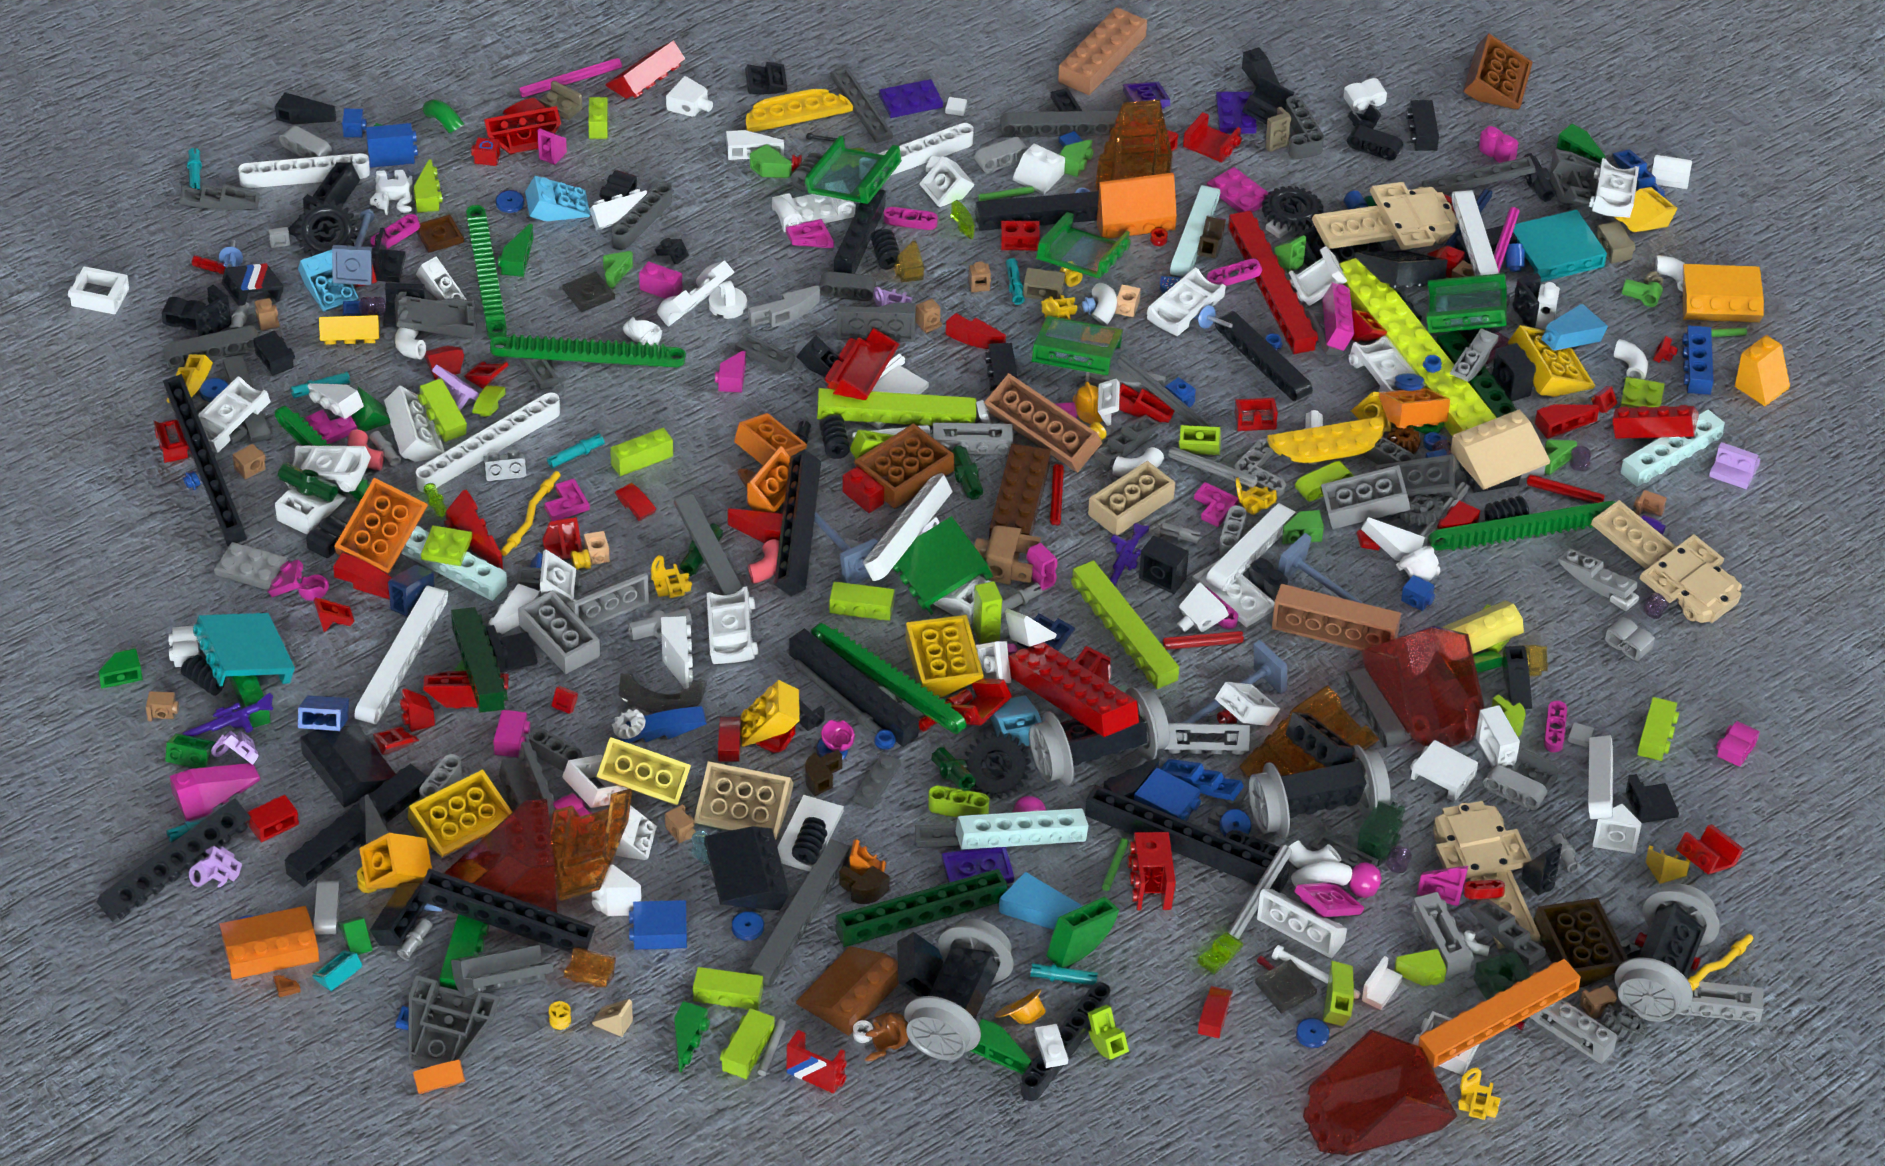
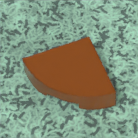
[738,468,756,487]
[273,975,301,998]

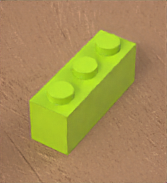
[418,378,467,442]
[610,427,673,477]
[829,581,894,621]
[973,581,1002,644]
[1637,697,1680,761]
[693,967,763,1010]
[720,1008,775,1079]

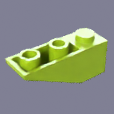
[414,159,442,213]
[1322,961,1354,1027]

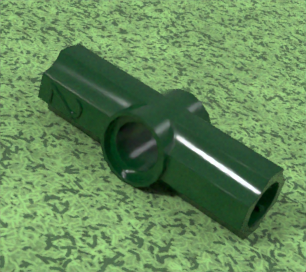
[951,446,983,500]
[277,462,338,502]
[680,523,723,576]
[931,747,976,791]

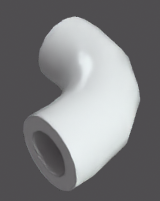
[1655,255,1685,292]
[1091,283,1117,326]
[395,327,426,359]
[1614,339,1648,380]
[1113,447,1164,477]
[1288,840,1341,869]
[1291,861,1352,887]

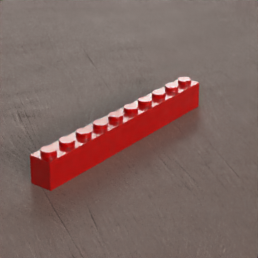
[1228,210,1318,355]

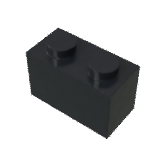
[254,330,295,376]

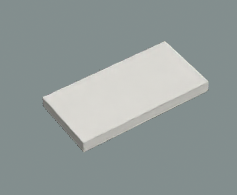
[867,365,929,429]
[1192,560,1275,628]
[777,795,844,872]

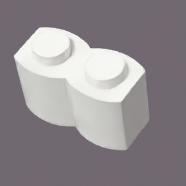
[1343,78,1387,111]
[169,626,200,667]

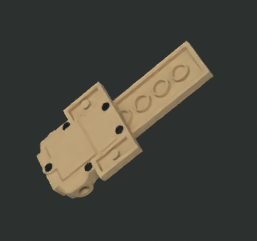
[1312,182,1458,250]
[1591,500,1742,623]
[1433,801,1540,949]

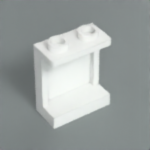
[1289,246,1347,306]
[1410,740,1478,802]

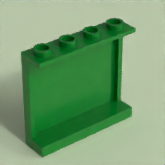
[893,516,993,615]

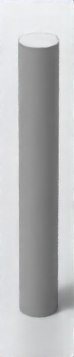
[758,1019,786,1076]

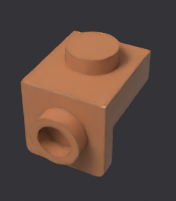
[1633,490,1667,516]

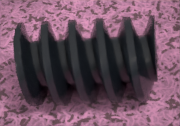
[870,229,901,270]
[820,415,850,459]
[1484,495,1529,522]
[181,655,227,696]
[792,817,827,865]

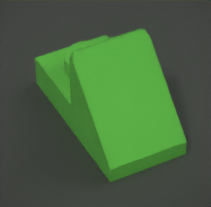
[603,251,633,289]
[1545,440,1577,475]

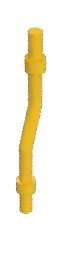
[500,471,561,556]
[1687,934,1753,991]

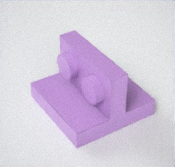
[432,364,480,411]
[1709,442,1761,490]

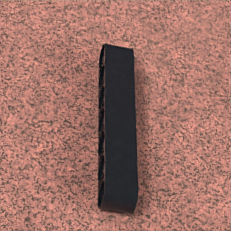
[1215,311,1313,401]
[1021,982,1111,1101]

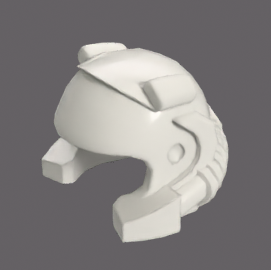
[1396,546,1440,582]

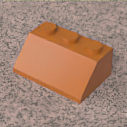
[1379,388,1450,428]
[734,413,807,465]
[747,446,790,513]

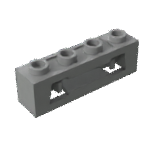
[933,423,1013,455]
[1164,723,1250,754]
[1411,892,1474,977]
[1678,981,1764,1023]
[1530,999,1617,1064]

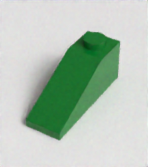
[1557,124,1606,164]
[498,224,534,277]
[970,1018,1031,1074]

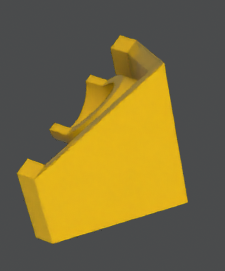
[1351,392,1391,432]
[1645,845,1690,884]

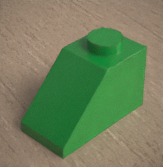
[98,648,143,689]

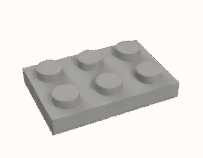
[214,542,288,590]

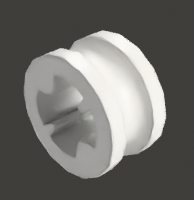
[853,1020,873,1043]

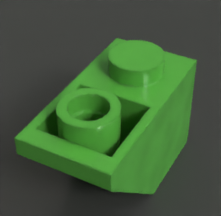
[1059,140,1094,177]
[750,144,792,178]
[1274,235,1306,273]
[1282,510,1324,544]

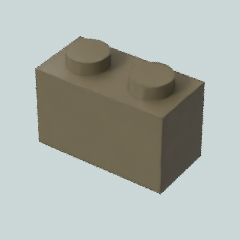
[1596,221,1635,264]
[1023,268,1065,300]

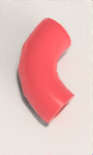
[347,430,384,471]
[748,539,780,584]

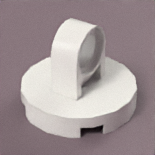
[709,281,747,319]

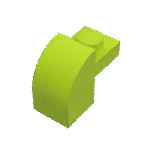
[1491,694,1526,737]
[1088,1004,1129,1060]

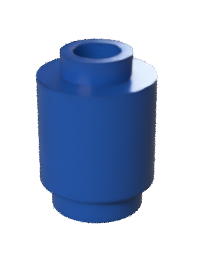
[1344,191,1368,210]
[1506,244,1525,272]

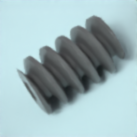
[791,153,823,191]

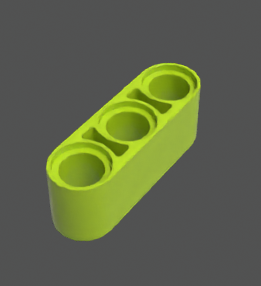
[1295,461,1353,502]
[928,785,989,818]

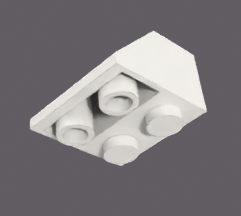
[600,802,657,860]

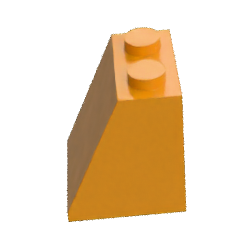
[1735,335,1790,406]
[359,833,432,889]

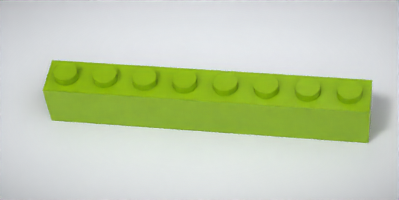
[817,388,976,426]
[1071,560,1179,689]

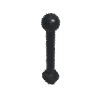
[806,133,845,142]

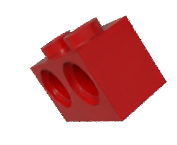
[1001,221,1040,251]

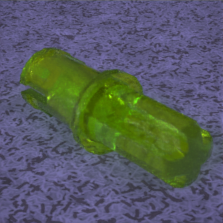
[423,483,447,517]

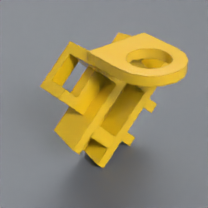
[1041,295,1077,320]
[1236,477,1277,515]
[651,555,692,598]
[1459,1067,1501,1120]

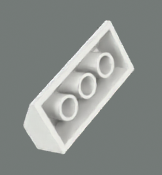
[384,385,445,462]
[1257,889,1347,959]

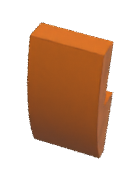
[413,1060,466,1094]

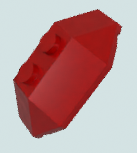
[484,106,561,154]
[423,671,509,709]

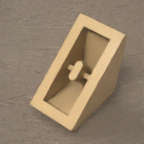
[592,999,633,1037]

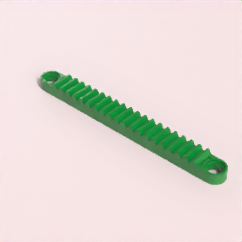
[466,205,507,339]
[490,334,686,367]
[274,406,370,503]
[1428,501,1616,551]
[811,623,966,734]

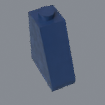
[388,565,435,617]

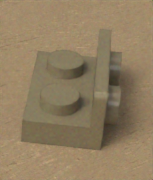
[539,81,582,120]
[1266,107,1291,152]

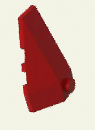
[444,489,503,570]

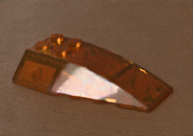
[1095,100,1173,191]
[1239,685,1379,779]
[548,789,632,901]

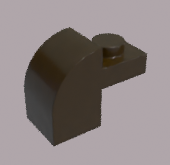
[1197,215,1226,259]
[805,750,842,796]
[839,866,890,904]

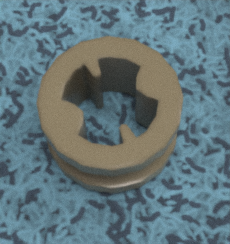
[1644,271,1663,285]

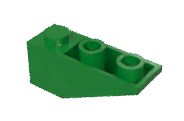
[674,1001,710,1072]

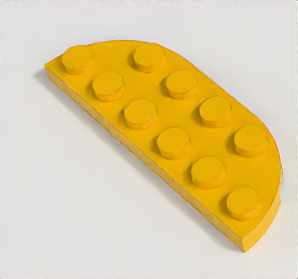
[746,89,853,132]
[1267,416,1384,463]

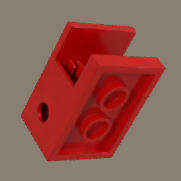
[1127,832,1176,910]

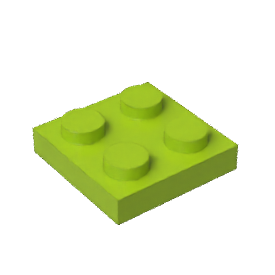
[1620,377,1665,408]
[421,525,472,566]

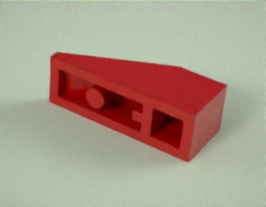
[1535,404,1599,439]
[728,508,783,543]

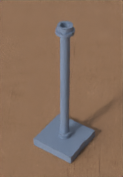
[332,209,374,285]
[814,511,878,584]
[1277,533,1364,604]
[1174,640,1287,732]

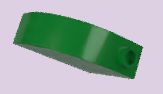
[1046,896,1119,968]

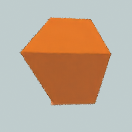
[850,839,886,876]

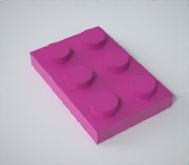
[1207,167,1268,213]
[1294,883,1365,918]

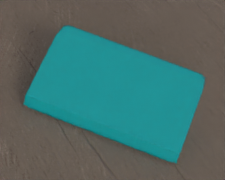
[312,950,362,991]

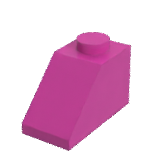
[538,129,567,165]
[715,351,746,393]

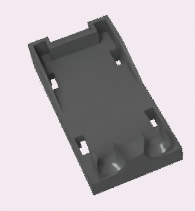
[394,292,476,339]
[837,302,916,342]

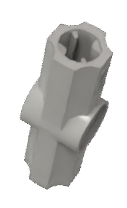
[628,608,692,640]

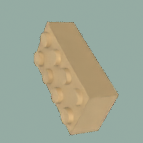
[1088,461,1175,536]

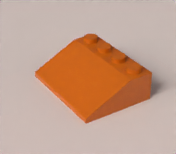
[1097,173,1176,239]
[334,478,428,574]
[219,906,319,980]

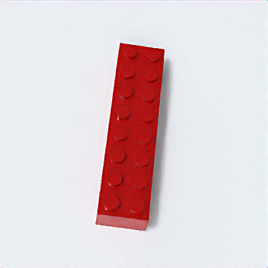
[1008,642,1139,737]

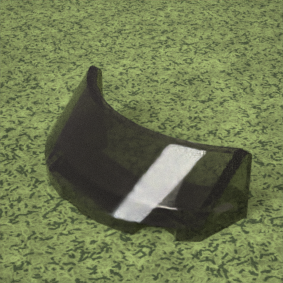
[619,673,707,716]

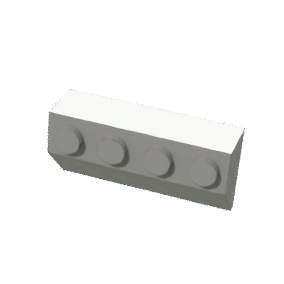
[565,573,649,628]

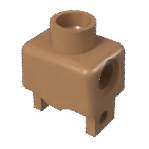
[974,525,1041,585]

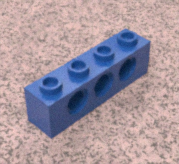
[1682,325,1714,395]

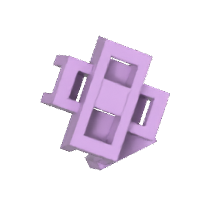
[874,286,912,307]
[211,731,259,765]
[189,846,242,887]

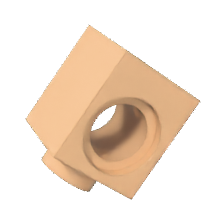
[1115,284,1141,317]
[584,531,610,565]

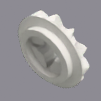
[612,709,645,739]

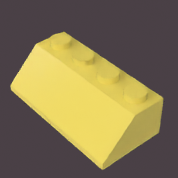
[1431,600,1524,662]
[596,737,691,805]

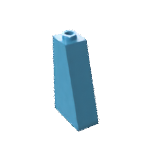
[1541,304,1608,351]
[999,872,1082,930]

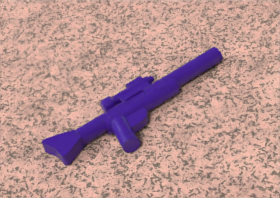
[1109,523,1149,586]
[183,693,273,737]

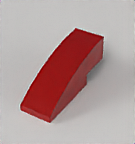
[946,313,1006,349]
[1119,383,1175,423]
[333,553,392,600]
[718,717,741,762]
[1198,986,1233,1039]

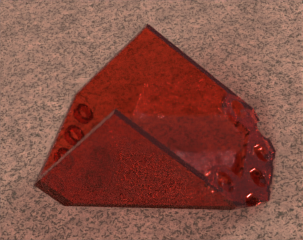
[1361,626,1485,748]
[444,799,557,913]
[1303,1029,1457,1156]

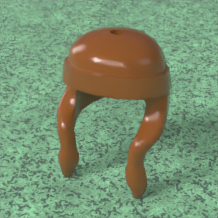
[864,1012,909,1061]

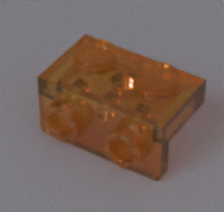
[564,947,616,988]

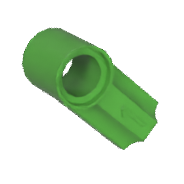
[1622,279,1663,307]

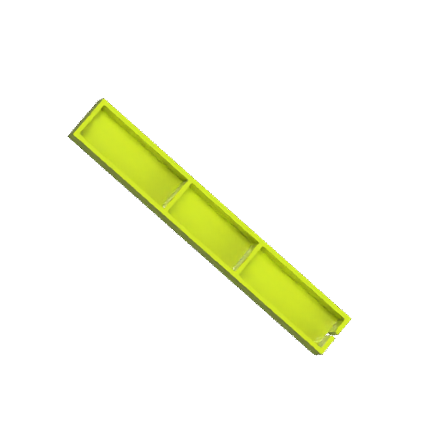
[1339,258,1496,437]

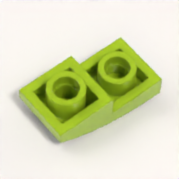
[472,385,506,417]

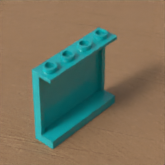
[1513,209,1607,282]
[193,613,295,686]

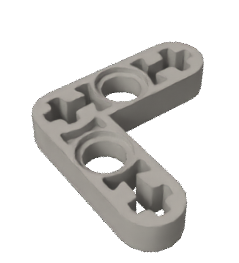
[1235,438,1286,497]

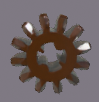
[1387,427,1421,454]

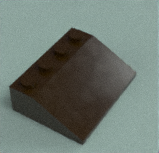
[1533,898,1628,988]

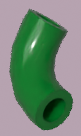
[423,99,464,134]

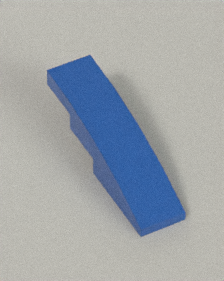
[1613,149,1665,197]
[620,706,707,743]
[1161,759,1244,801]

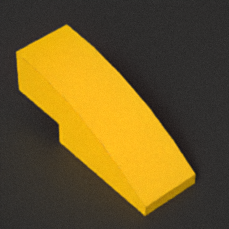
[167,354,213,403]

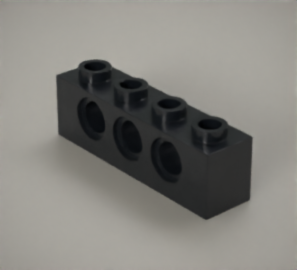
[1285,712,1355,767]

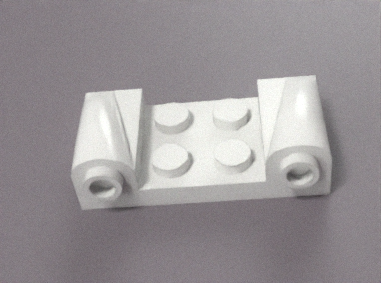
[1589,158,1639,218]
[772,182,856,232]
[657,261,734,327]
[1146,267,1226,336]
[1349,336,1425,392]
[198,376,270,453]
[286,446,371,492]
[707,586,758,664]

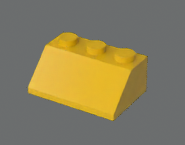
[319,315,380,345]

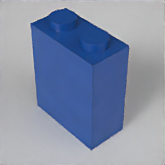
[366,123,418,168]
[298,695,349,731]
[1134,768,1201,821]
[629,900,687,950]

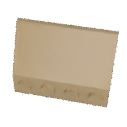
[1451,409,1550,490]
[694,761,794,840]

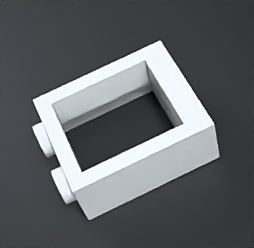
[68,266,129,314]
[1215,682,1280,726]
[1475,705,1520,770]
[562,755,629,808]
[1412,1011,1480,1075]

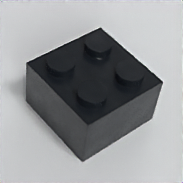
[1492,343,1536,401]
[1139,536,1189,594]

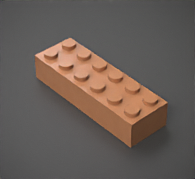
[1058,7,1147,95]
[984,373,1102,473]
[1272,584,1401,658]

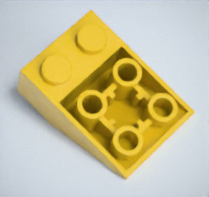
[1614,187,1678,232]
[740,680,800,747]

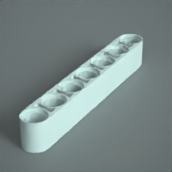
[1170,185,1220,277]

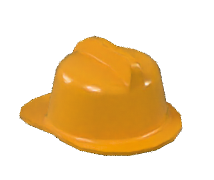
[1073,382,1103,424]
[994,988,1046,1024]

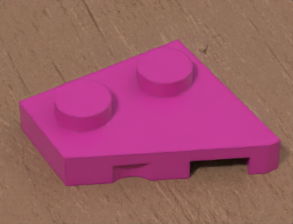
[1416,865,1469,906]

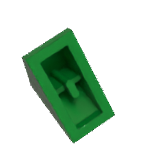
[338,916,373,955]

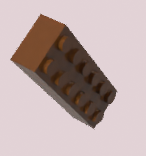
[989,443,1051,547]

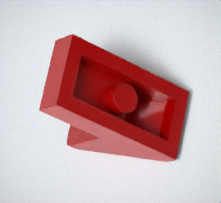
[314,597,355,632]

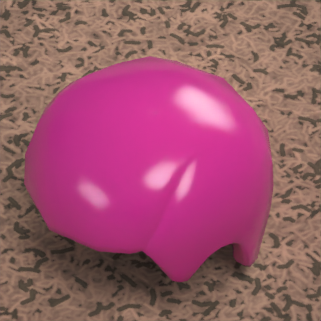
[298,575,329,601]
[821,720,855,751]
[1012,796,1046,813]
[1348,862,1382,898]

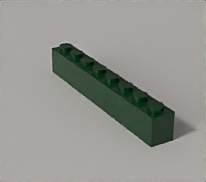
[451,607,508,713]

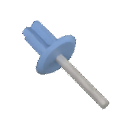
[219,240,243,267]
[1194,305,1233,329]

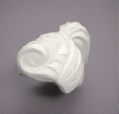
[623,317,662,346]

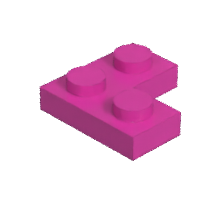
[305,409,358,444]
[544,478,590,521]
[1194,482,1239,527]

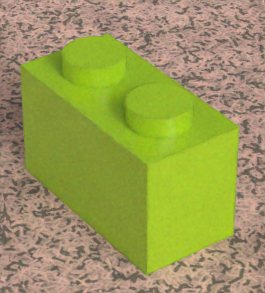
[588,97,608,139]
[1179,425,1221,455]

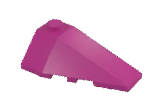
[170,763,260,821]

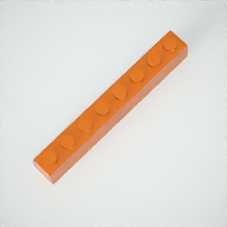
[1418,959,1581,1068]

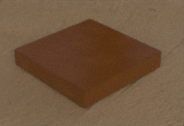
[416,215,464,253]

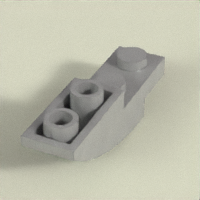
[748,285,820,327]
[1450,328,1499,382]
[1085,369,1166,395]
[1558,548,1637,599]

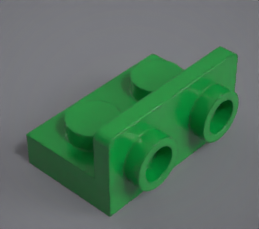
[165,733,216,768]

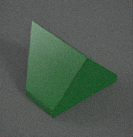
[351,386,391,432]

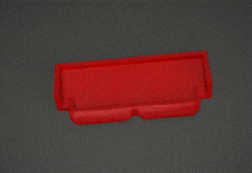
[824,328,900,400]

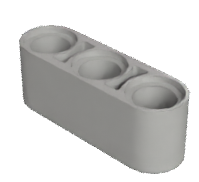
[279,125,332,158]
[974,137,1029,173]
[1218,506,1246,558]
[419,754,462,800]
[1483,765,1548,810]
[314,881,340,935]

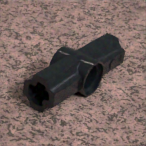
[1523,153,1556,202]

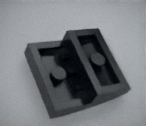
[745,62,788,95]

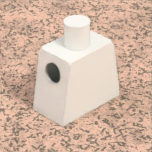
[666,76,713,117]
[1535,282,1560,330]
[1177,582,1229,633]

